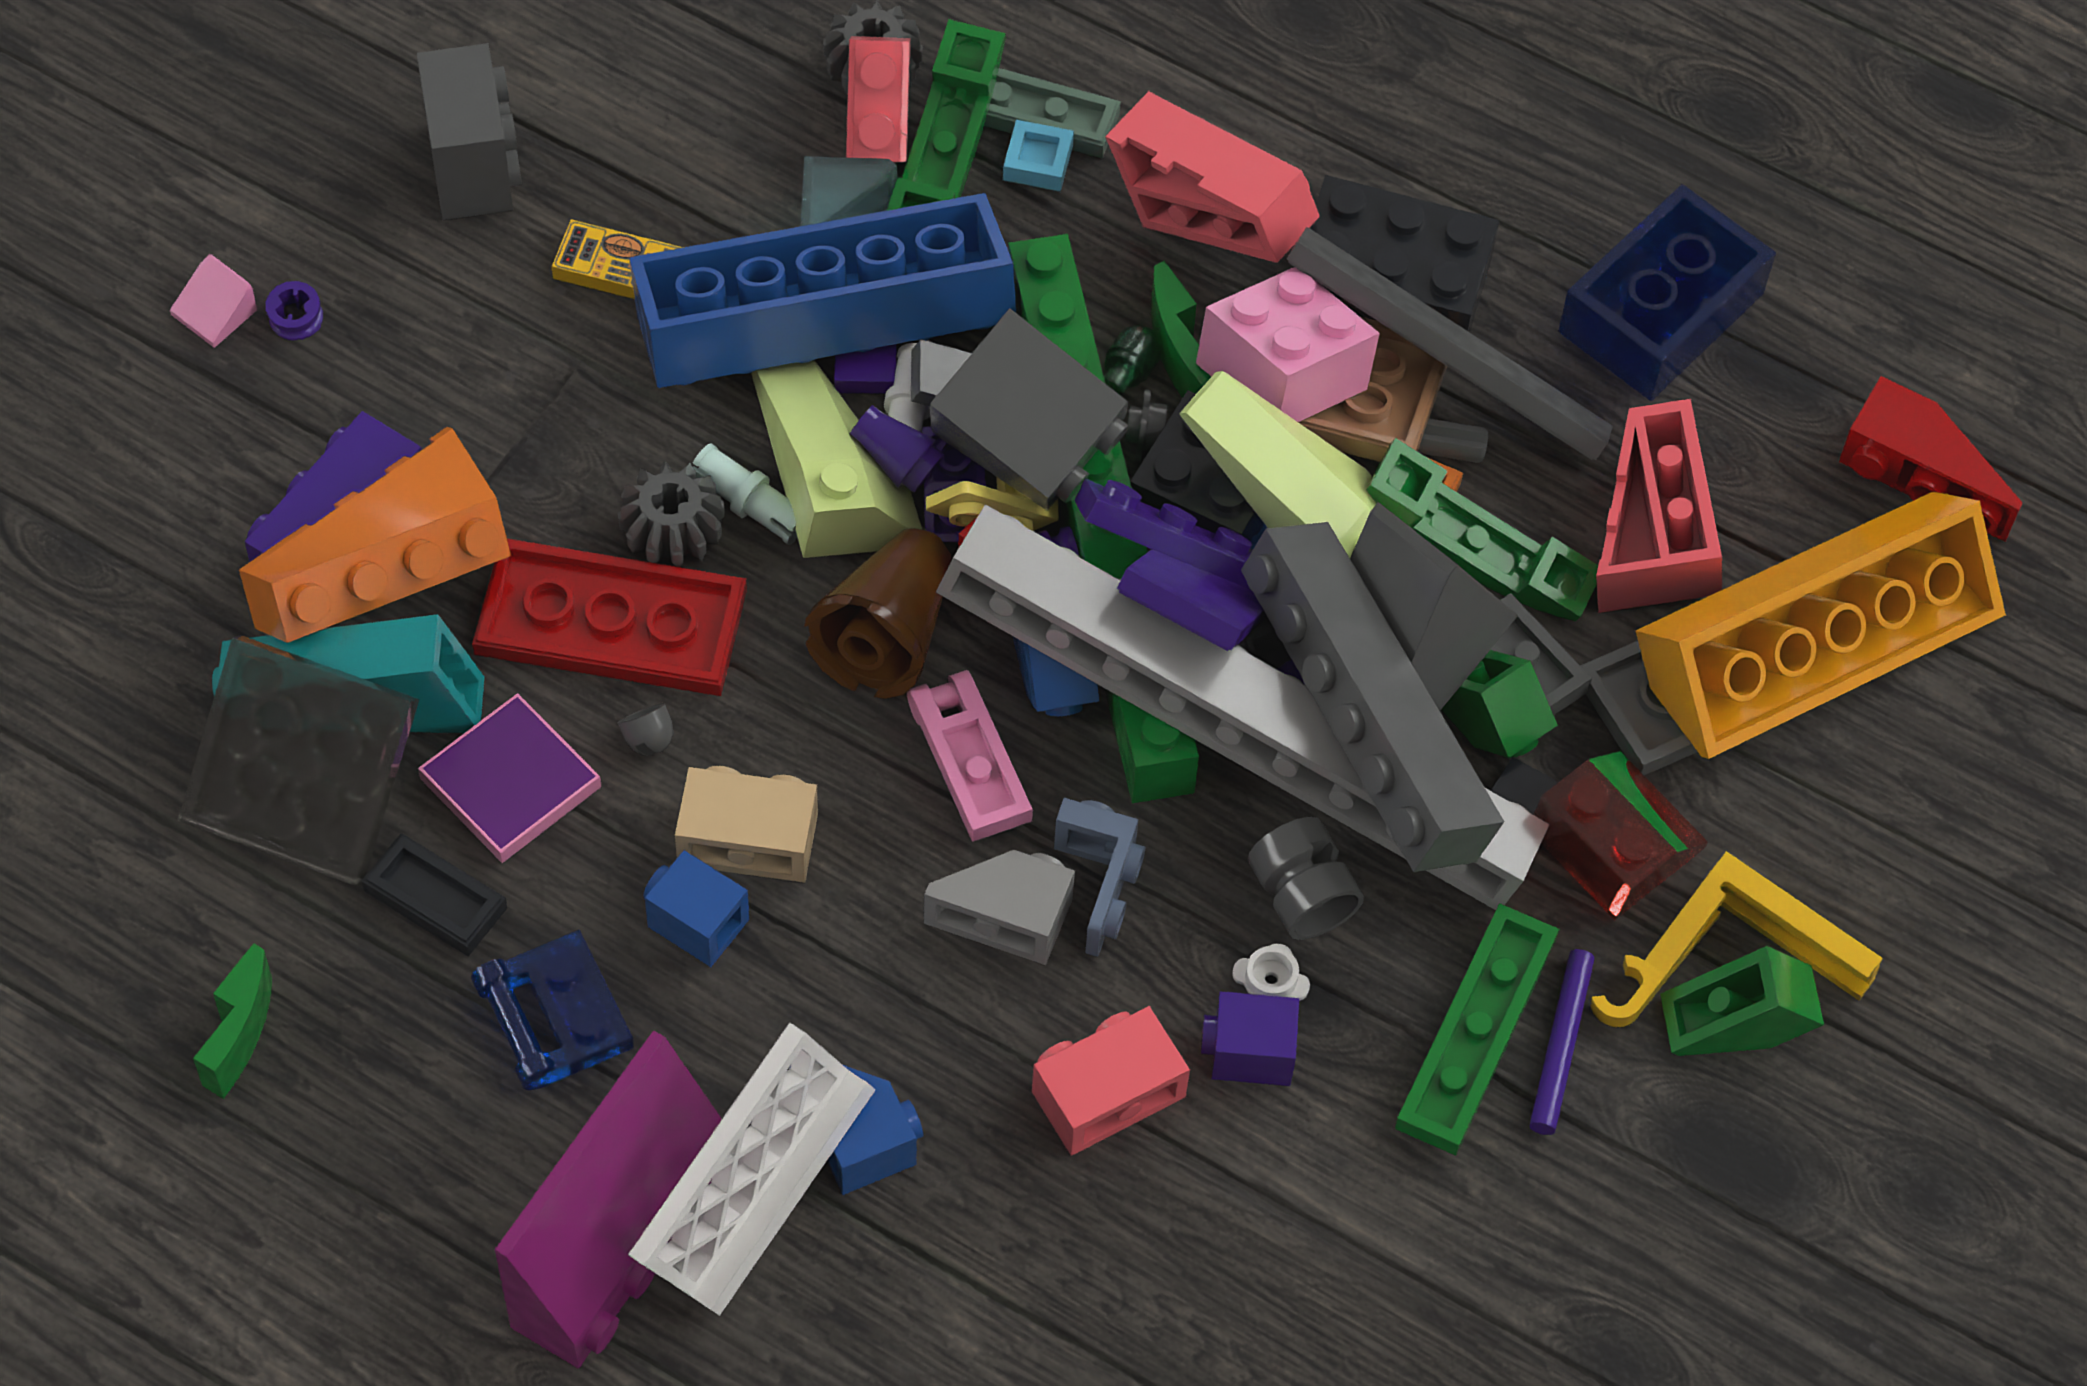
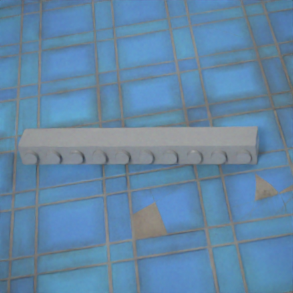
[936,504,1549,910]

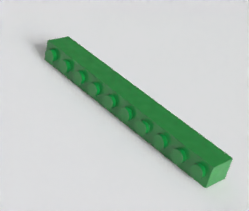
[1008,234,1199,804]

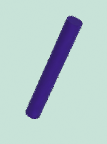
[1529,949,1595,1135]

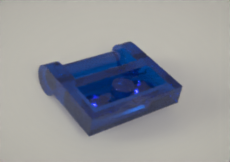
[471,929,634,1091]

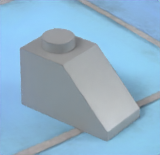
[924,850,1075,965]

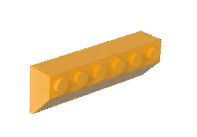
[1635,492,2006,759]

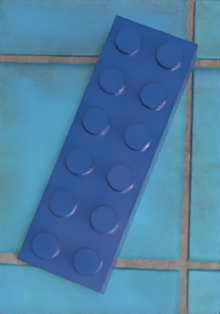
[629,193,1016,388]

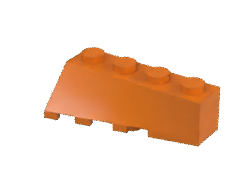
[239,427,511,643]

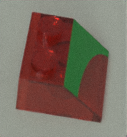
[1533,751,1708,921]

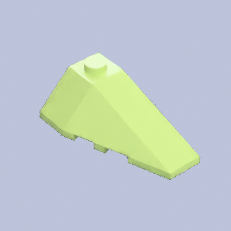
[751,360,922,558]
[1179,371,1376,558]

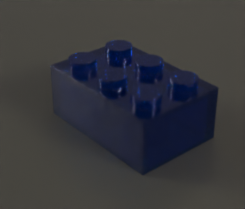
[1558,184,1776,401]

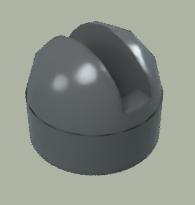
[618,703,674,756]

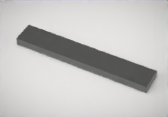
[1287,227,1613,460]

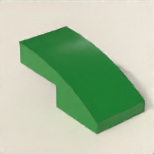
[193,943,272,1099]

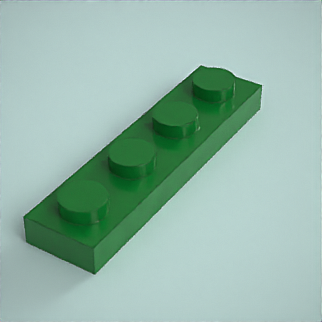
[1395,903,1559,1156]

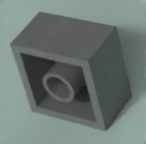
[417,43,522,220]

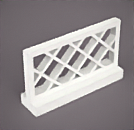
[628,1023,875,1316]

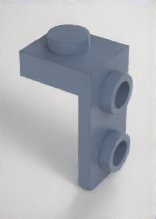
[1054,798,1146,957]

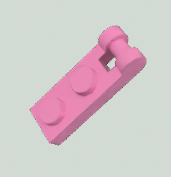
[907,670,1033,842]

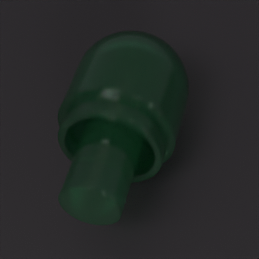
[1104,325,1162,396]

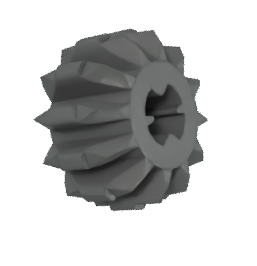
[823,0,923,95]
[618,460,725,567]

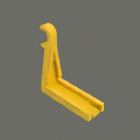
[1590,851,1883,1027]

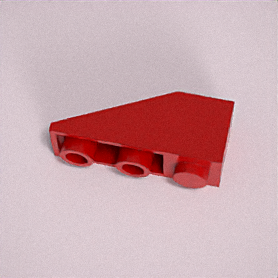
[1839,376,2023,542]

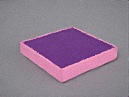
[418,693,601,863]

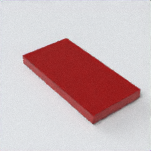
[472,539,747,696]

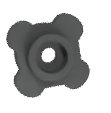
[1125,390,1168,462]

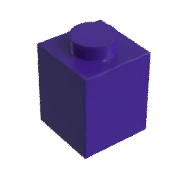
[1201,991,1299,1086]

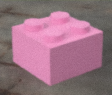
[1196,267,1380,422]

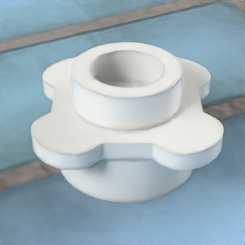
[1233,944,1310,1001]

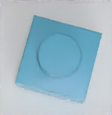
[1003,119,1074,192]

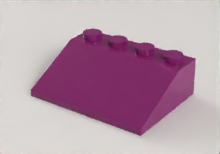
[495,1030,722,1369]

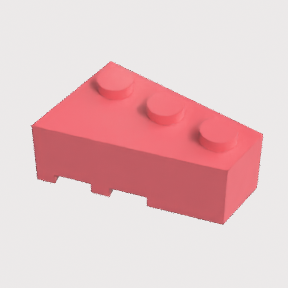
[1105,91,1320,263]
[1596,399,1722,613]

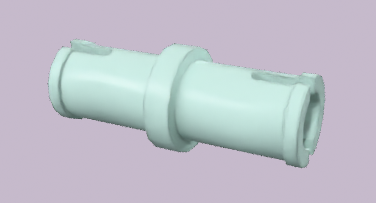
[693,443,797,545]

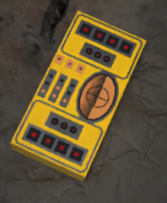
[552,219,684,299]

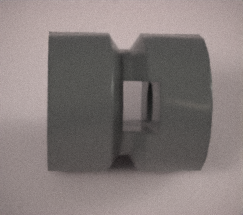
[1248,817,1364,940]

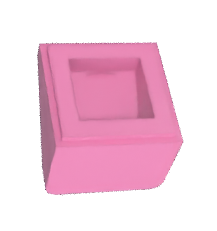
[170,254,257,348]

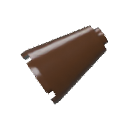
[804,528,952,699]

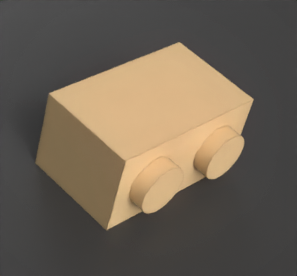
[675,766,818,883]

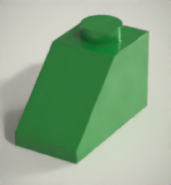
[1441,650,1558,758]
[1660,946,1824,1056]

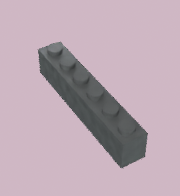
[1241,522,1505,872]

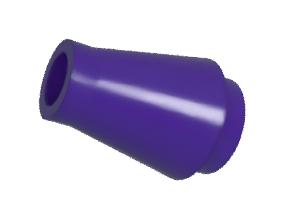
[850,405,945,493]

